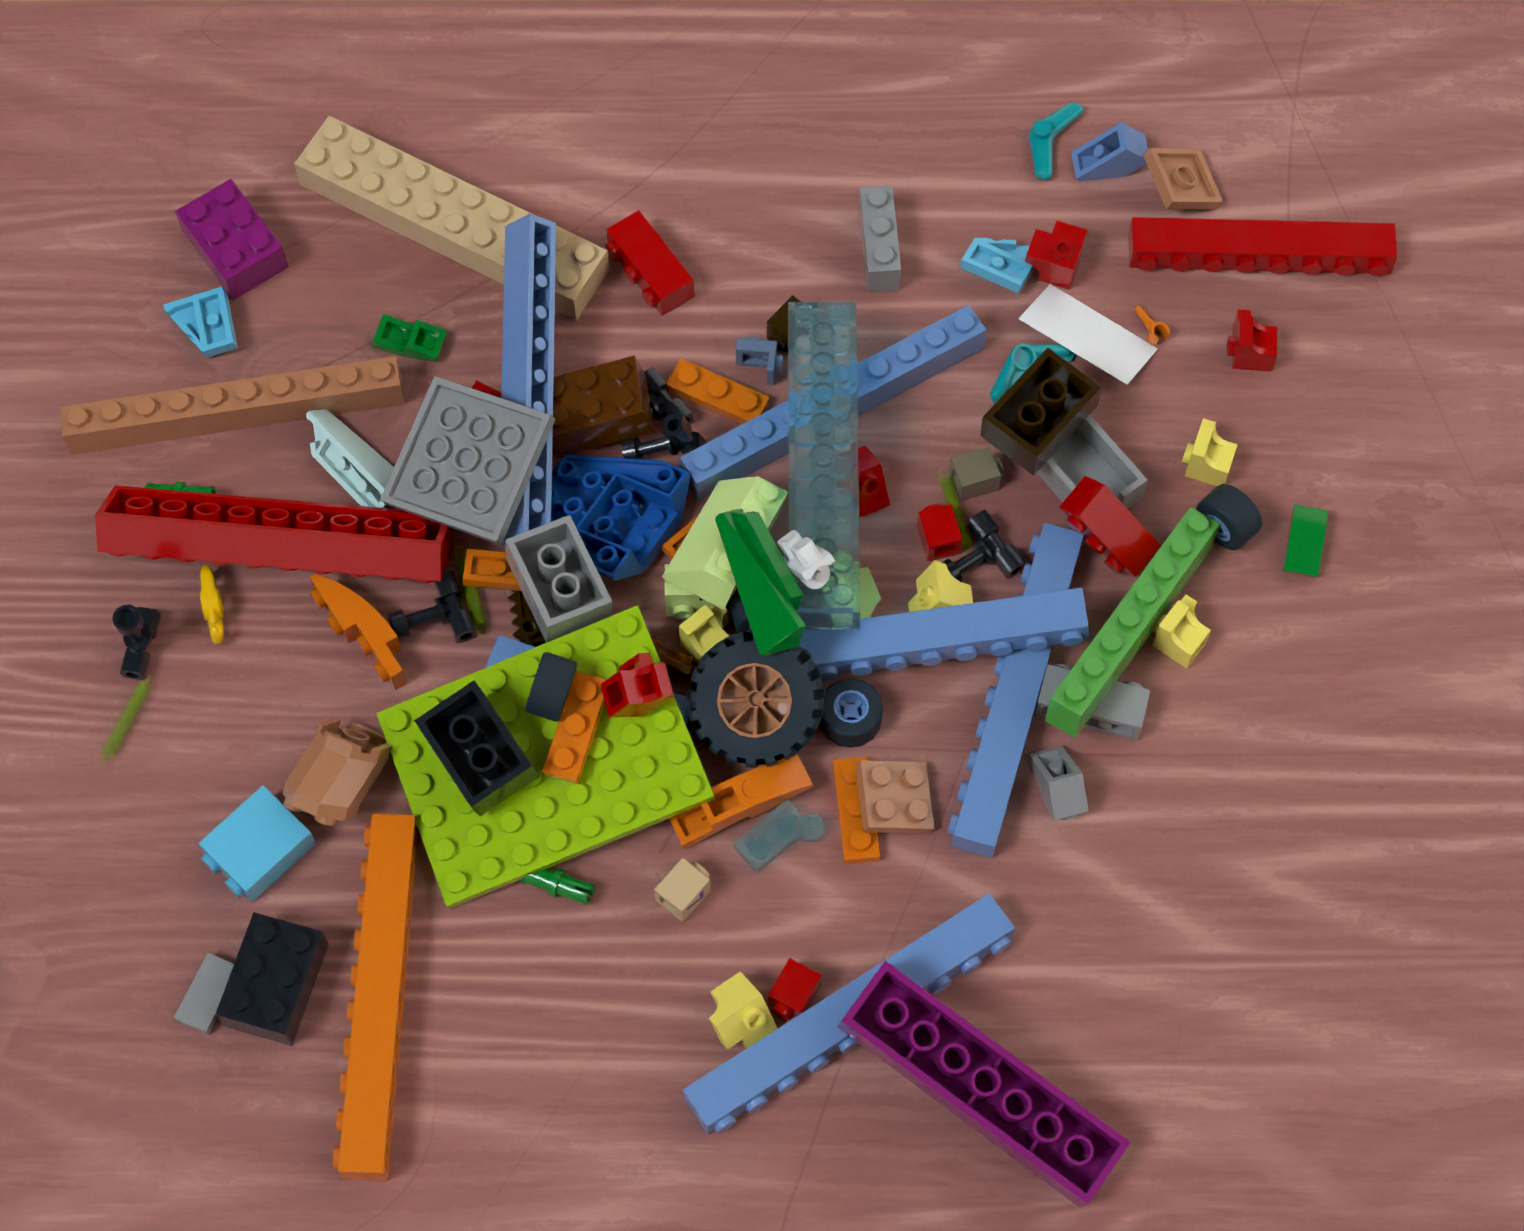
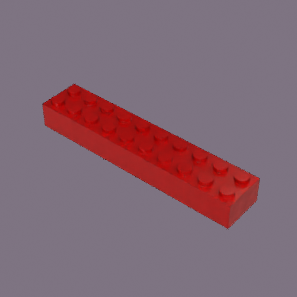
[95,485,453,583]

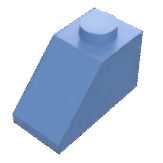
[1071,122,1148,181]

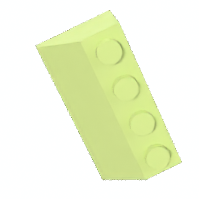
[662,476,788,610]

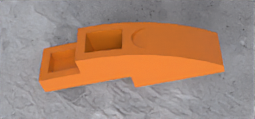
[309,573,407,690]
[669,754,814,849]

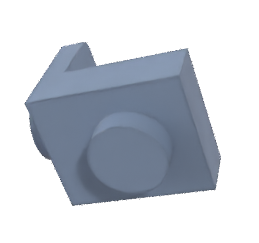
[736,337,783,385]

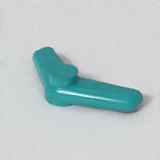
[1028,102,1084,180]
[990,343,1074,404]

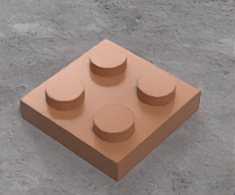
[1143,148,1223,209]
[855,760,935,834]

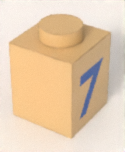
[654,858,711,922]

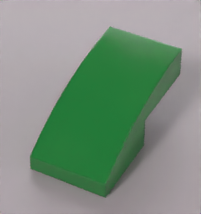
[371,314,447,361]
[1282,504,1328,577]

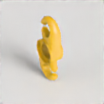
[200,565,224,645]

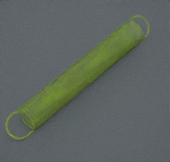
[939,468,972,555]
[455,546,487,636]
[101,674,151,764]

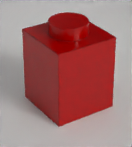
[917,504,962,562]
[768,958,822,1021]

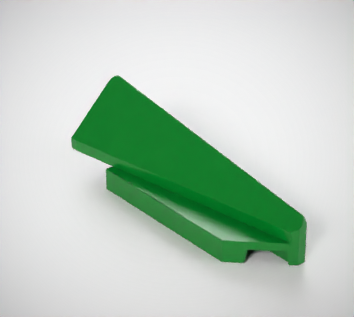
[715,508,805,656]

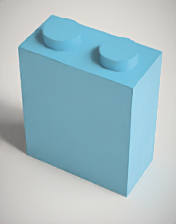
[198,785,316,902]

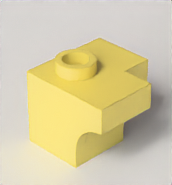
[1182,418,1238,486]
[908,560,973,612]
[1152,594,1211,669]
[679,605,729,664]
[709,971,778,1050]

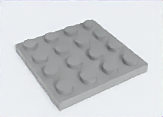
[380,376,556,545]

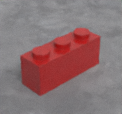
[605,210,695,316]
[1059,476,1161,578]

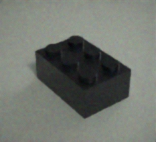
[414,680,540,816]
[215,912,329,1046]

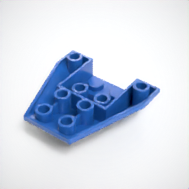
[551,455,691,581]

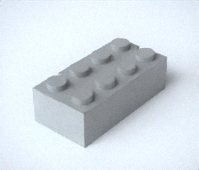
[1037,415,1148,509]

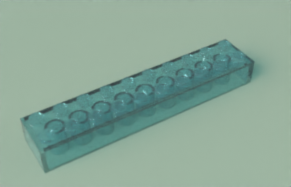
[788,302,860,630]

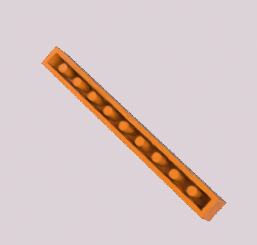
[333,814,419,1181]

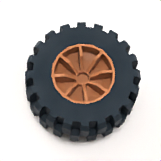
[687,630,826,768]

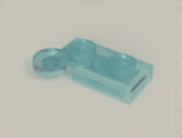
[733,799,825,873]

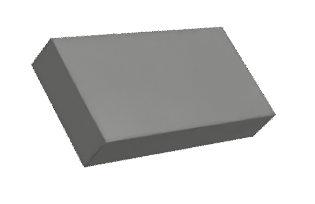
[174,953,234,1035]

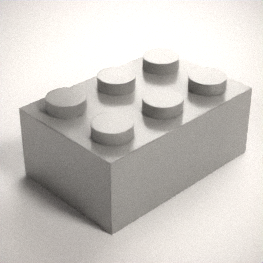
[505,515,613,643]

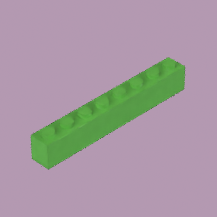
[1045,507,1220,738]

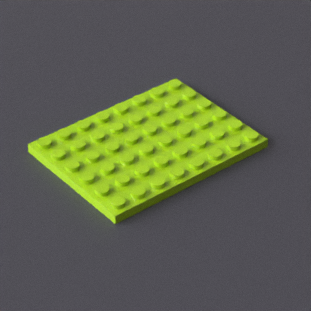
[376,605,716,909]

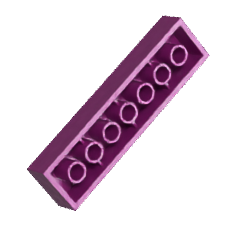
[837,960,1131,1208]

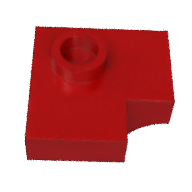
[1025,220,1088,290]
[1227,309,1278,372]
[829,445,890,517]
[600,653,674,718]

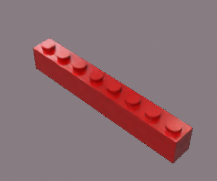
[1128,217,1397,276]

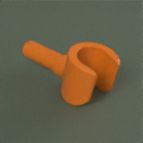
[1134,305,1170,345]

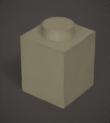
[949,446,1004,501]

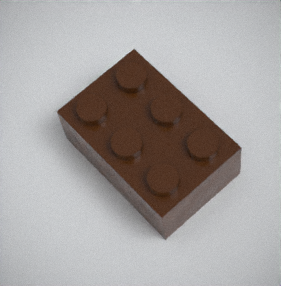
[552,355,654,457]

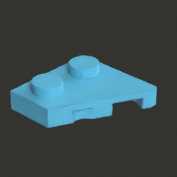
[960,238,1035,294]
[163,286,238,358]

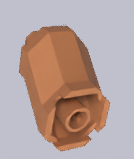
[282,719,392,826]

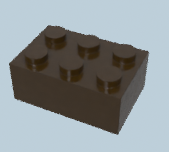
[980,347,1102,476]

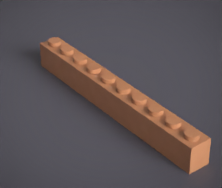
[60,356,405,455]

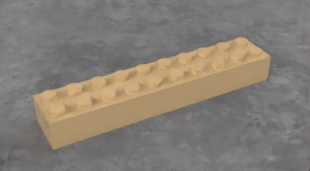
[294,116,610,320]

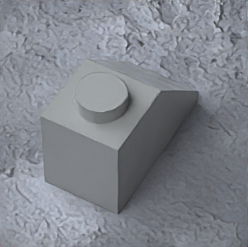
[1029,746,1089,820]

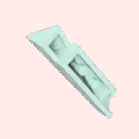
[306,409,397,509]

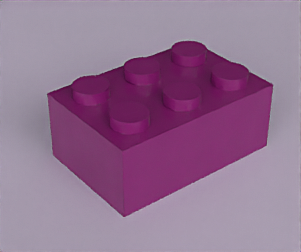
[175,179,289,300]

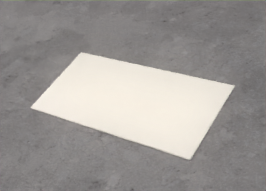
[1018,284,1158,385]

